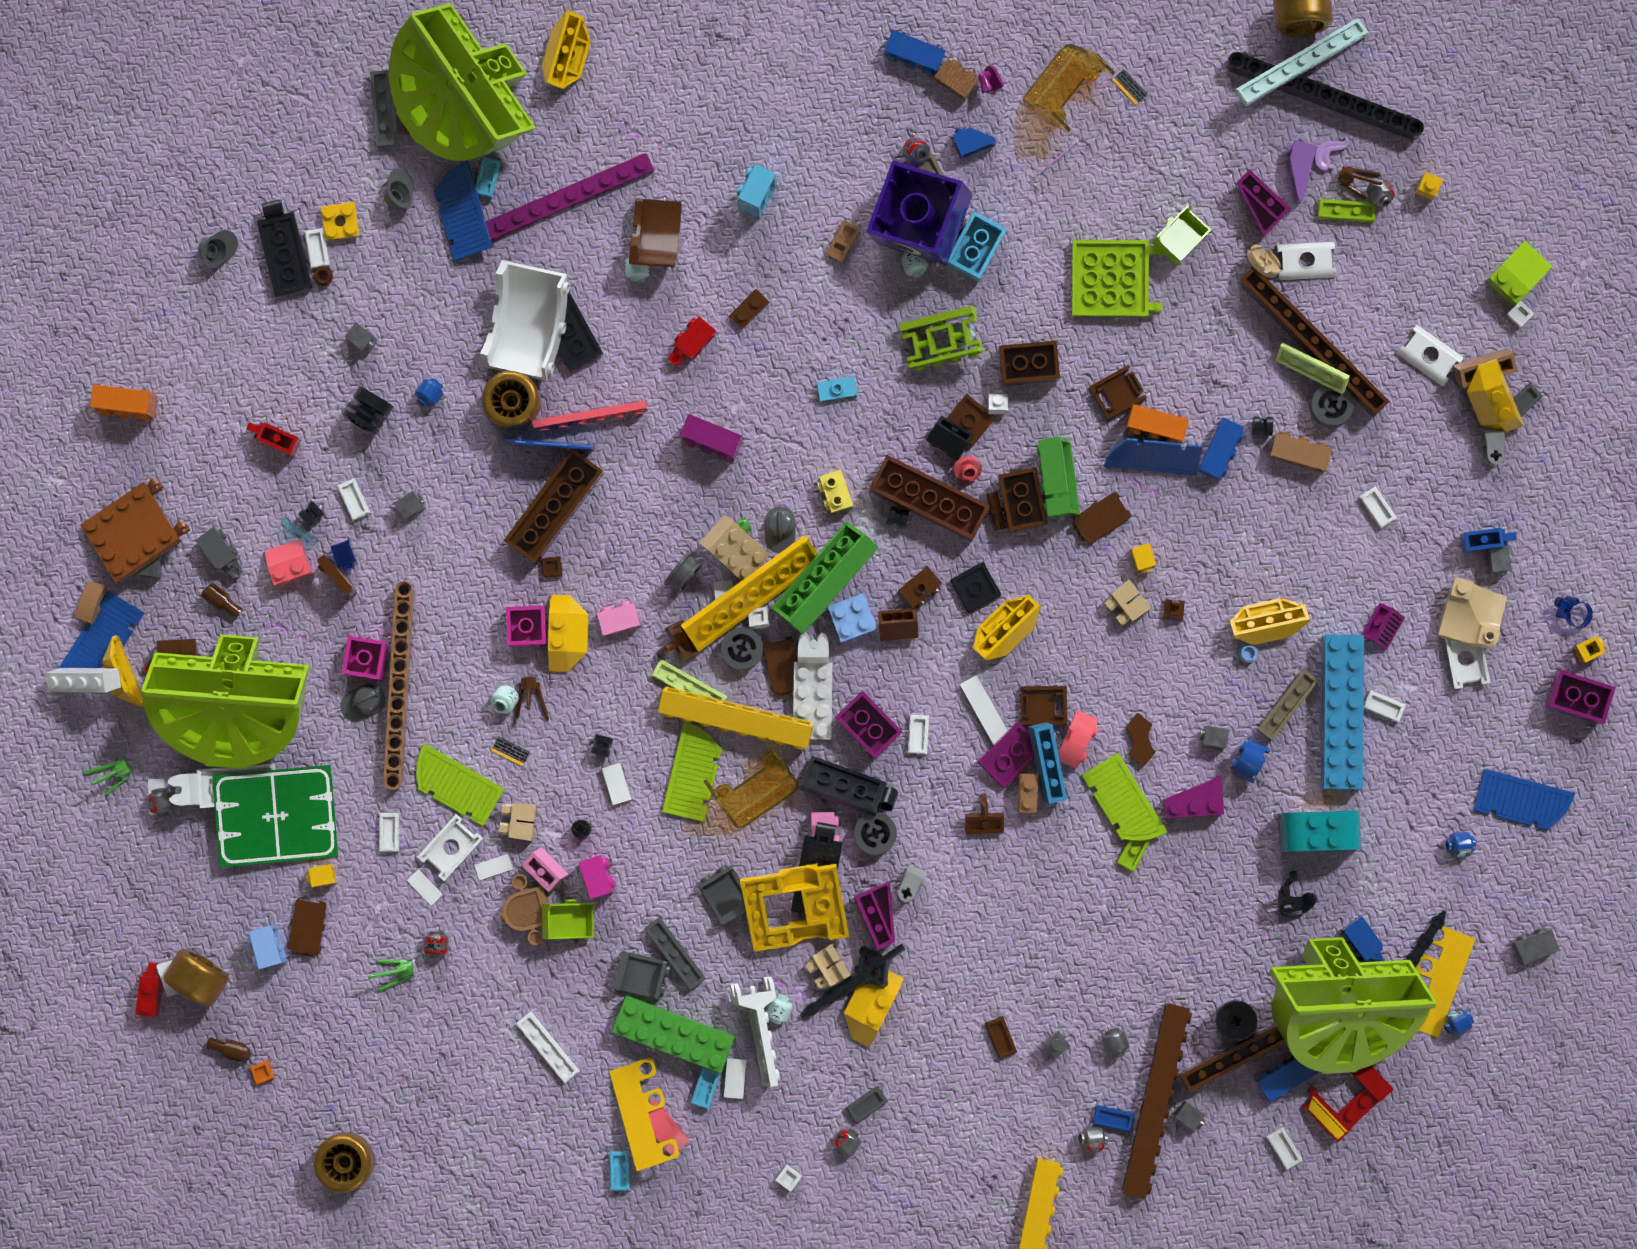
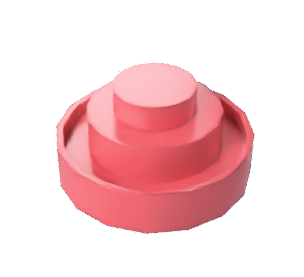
[953,456,982,483]

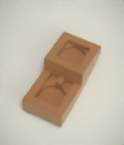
[825,219,861,262]
[75,580,108,624]

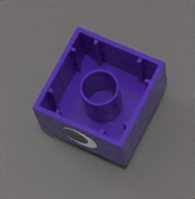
[866,161,973,266]

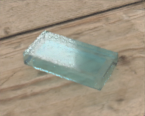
[280,516,319,544]

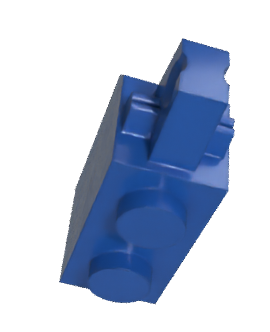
[1460,528,1517,553]
[1341,916,1384,962]

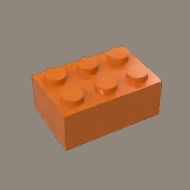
[90,384,158,421]
[1124,404,1189,444]

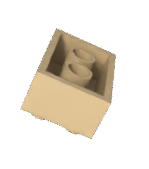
[700,514,770,581]

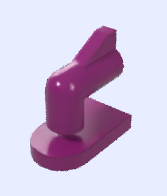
[978,65,1004,94]

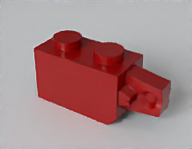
[668,316,717,367]
[246,422,302,457]
[135,962,163,1017]

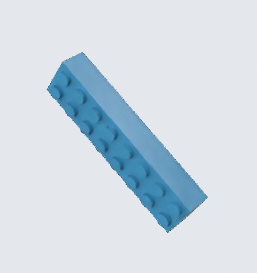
[1321,634,1364,790]

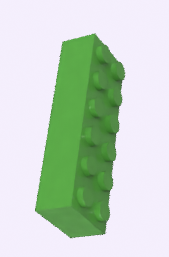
[771,521,879,634]
[612,995,735,1073]

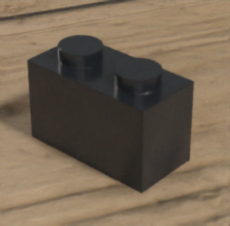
[926,415,974,460]

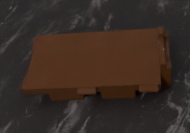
[1072,492,1132,545]
[763,636,798,696]
[287,898,327,957]

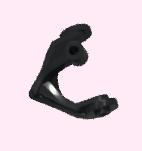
[1277,871,1317,917]

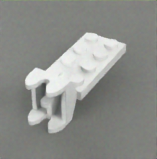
[793,632,833,740]
[168,763,276,808]
[730,977,780,1087]

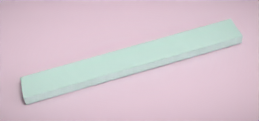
[1235,18,1369,107]

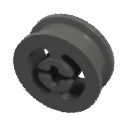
[1310,385,1354,428]
[664,551,704,595]
[721,627,763,670]
[854,812,897,855]

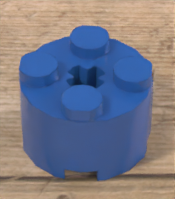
[1230,739,1271,783]

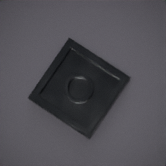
[950,562,1002,614]

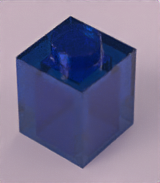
[330,540,358,571]

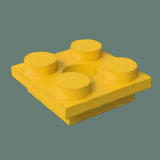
[321,202,360,241]

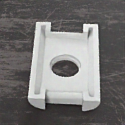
[1276,242,1336,280]
[1396,324,1464,387]
[1445,639,1491,689]
[417,814,483,881]

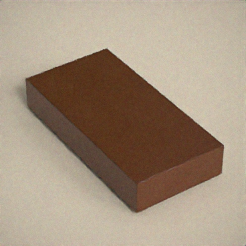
[985,1016,1017,1059]

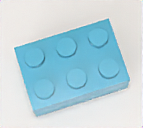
[737,164,777,218]
[947,211,1007,283]

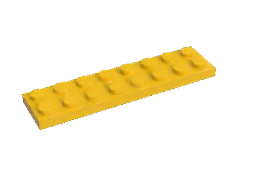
[681,535,818,652]

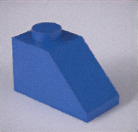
[952,127,997,159]

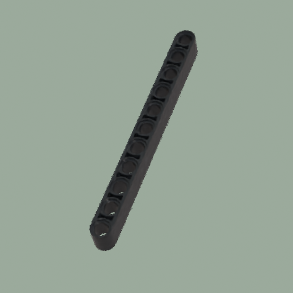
[1226,52,1424,140]

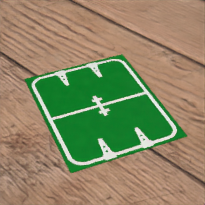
[212,765,338,867]

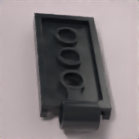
[257,199,313,297]
[558,292,604,372]
[800,756,898,817]
[791,822,843,914]

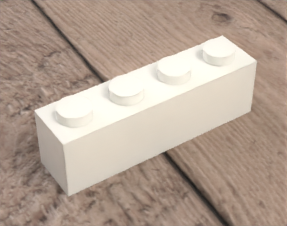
[45,668,121,693]

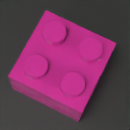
[506,605,548,647]
[342,635,389,681]
[579,855,617,899]

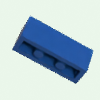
[884,30,946,76]
[1198,417,1245,480]
[1256,1055,1319,1102]

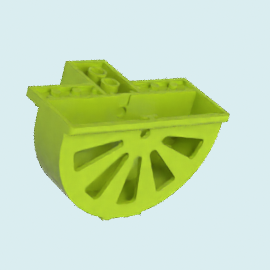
[389,3,536,161]
[141,634,309,769]
[1269,937,1437,1074]

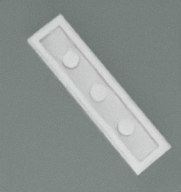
[960,675,1008,744]
[516,1012,580,1084]

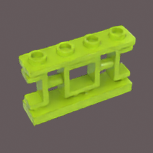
[899,306,985,372]

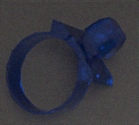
[1554,596,1593,628]

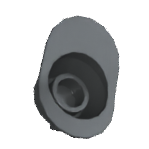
[383,168,414,210]
[196,230,238,268]
[765,506,796,553]
[341,684,386,721]

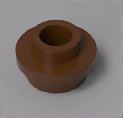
[314,267,333,286]

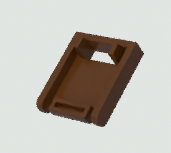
[1089,365,1147,421]
[317,554,357,597]
[1020,686,1067,725]

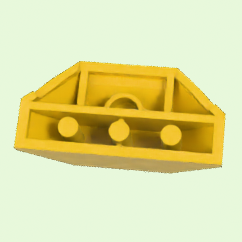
[542,10,591,89]
[1467,359,1524,432]
[548,595,589,672]
[973,595,1041,660]
[1230,598,1310,645]
[101,635,144,708]
[844,970,904,1048]

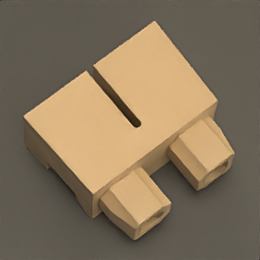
[1104,580,1151,626]
[499,803,537,841]
[805,943,851,989]

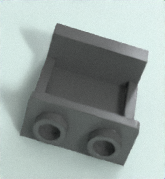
[698,865,746,925]
[613,950,670,1000]

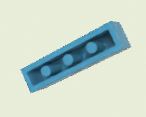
[1028,722,1067,804]

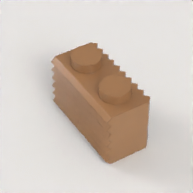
[934,58,979,101]
[1017,774,1039,813]

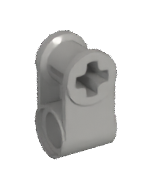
[1482,430,1505,467]
[897,864,927,902]

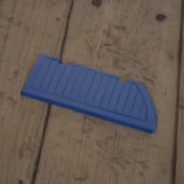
[434,160,493,261]
[502,438,595,450]
[1104,438,1203,476]
[58,591,145,669]
[1474,769,1575,831]

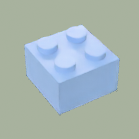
[828,593,877,644]
[247,925,288,969]

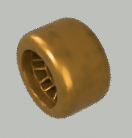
[1273,0,1333,37]
[482,371,541,431]
[164,949,228,1007]
[313,1132,375,1193]

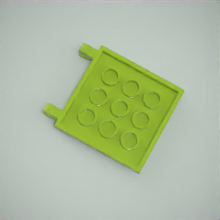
[1072,240,1162,317]

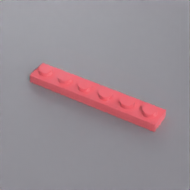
[532,401,648,432]

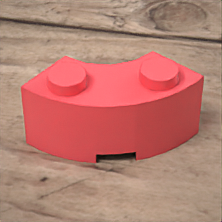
[1058,710,1099,769]
[648,1099,690,1155]

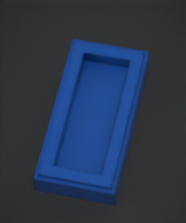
[1092,1105,1135,1132]

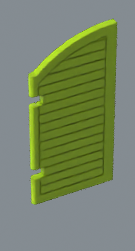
[662,722,722,822]
[416,743,505,827]
[1081,753,1167,841]

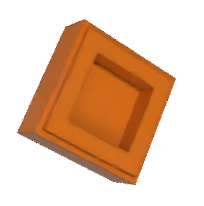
[249,1060,275,1085]

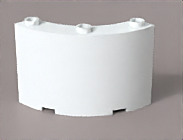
[480,260,570,381]

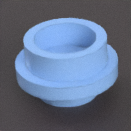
[1238,644,1258,663]

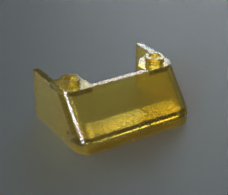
[1023,44,1115,132]
[704,738,799,828]

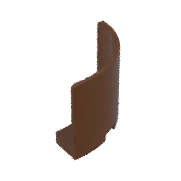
[629,198,682,267]

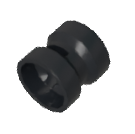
[1252,416,1273,436]
[298,500,325,527]
[886,506,909,529]
[590,734,614,757]
[571,820,592,839]

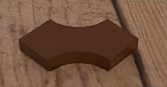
[1126,713,1156,767]

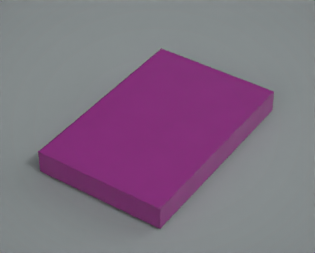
[976,721,1034,789]

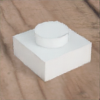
[1506,301,1534,328]
[988,394,1008,414]
[748,607,770,630]
[775,1164,802,1192]

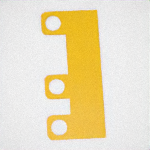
[1416,926,1476,1038]
[609,1057,679,1171]

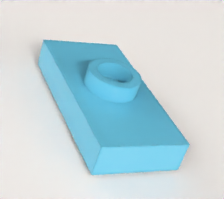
[476,157,502,199]
[817,376,858,402]
[690,1066,721,1110]
[609,1151,630,1191]

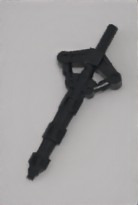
[1405,910,1447,968]
[800,943,906,1018]

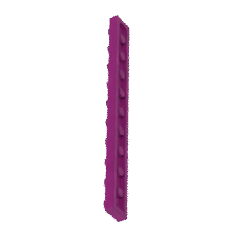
[486,153,654,241]

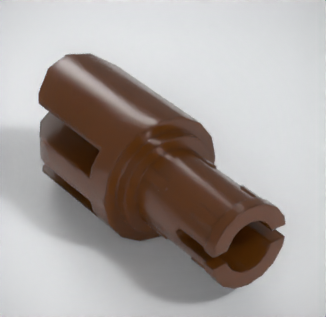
[202,583,243,618]
[207,1037,251,1062]

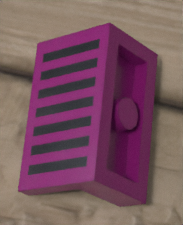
[1361,603,1405,651]

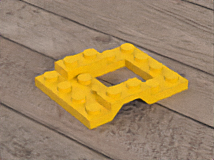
[740,864,849,952]

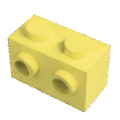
[817,470,853,515]

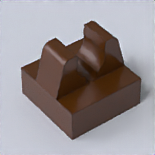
[1163,599,1185,620]

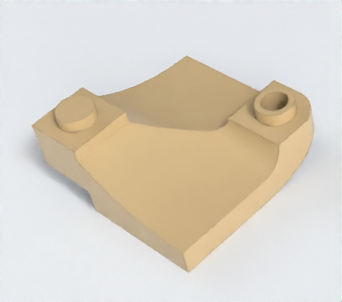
[1437,577,1507,648]

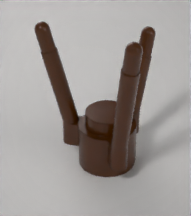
[1338,166,1383,200]
[515,677,549,721]

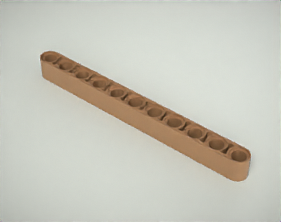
[383,581,415,790]

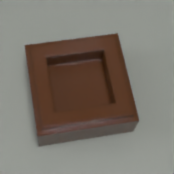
[541,556,563,578]

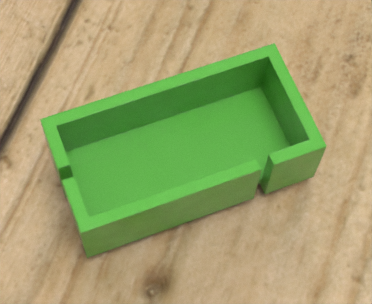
[1037,437,1081,518]

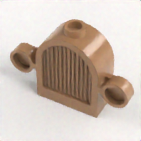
[499,874,550,946]

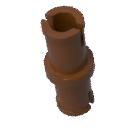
[986,491,1006,531]

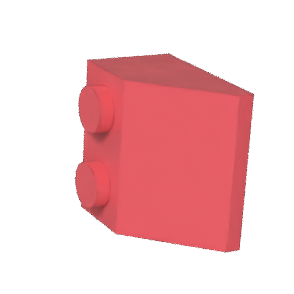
[265,538,314,587]

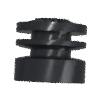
[343,386,394,434]
[1215,1000,1257,1042]

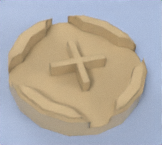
[1247,245,1281,278]

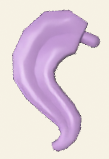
[1314,136,1349,171]

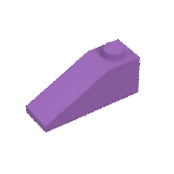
[1286,140,1317,204]

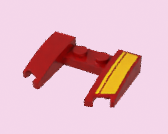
[1302,1066,1394,1142]

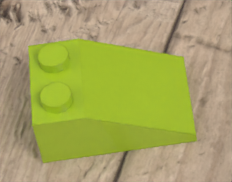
[1485,241,1553,307]

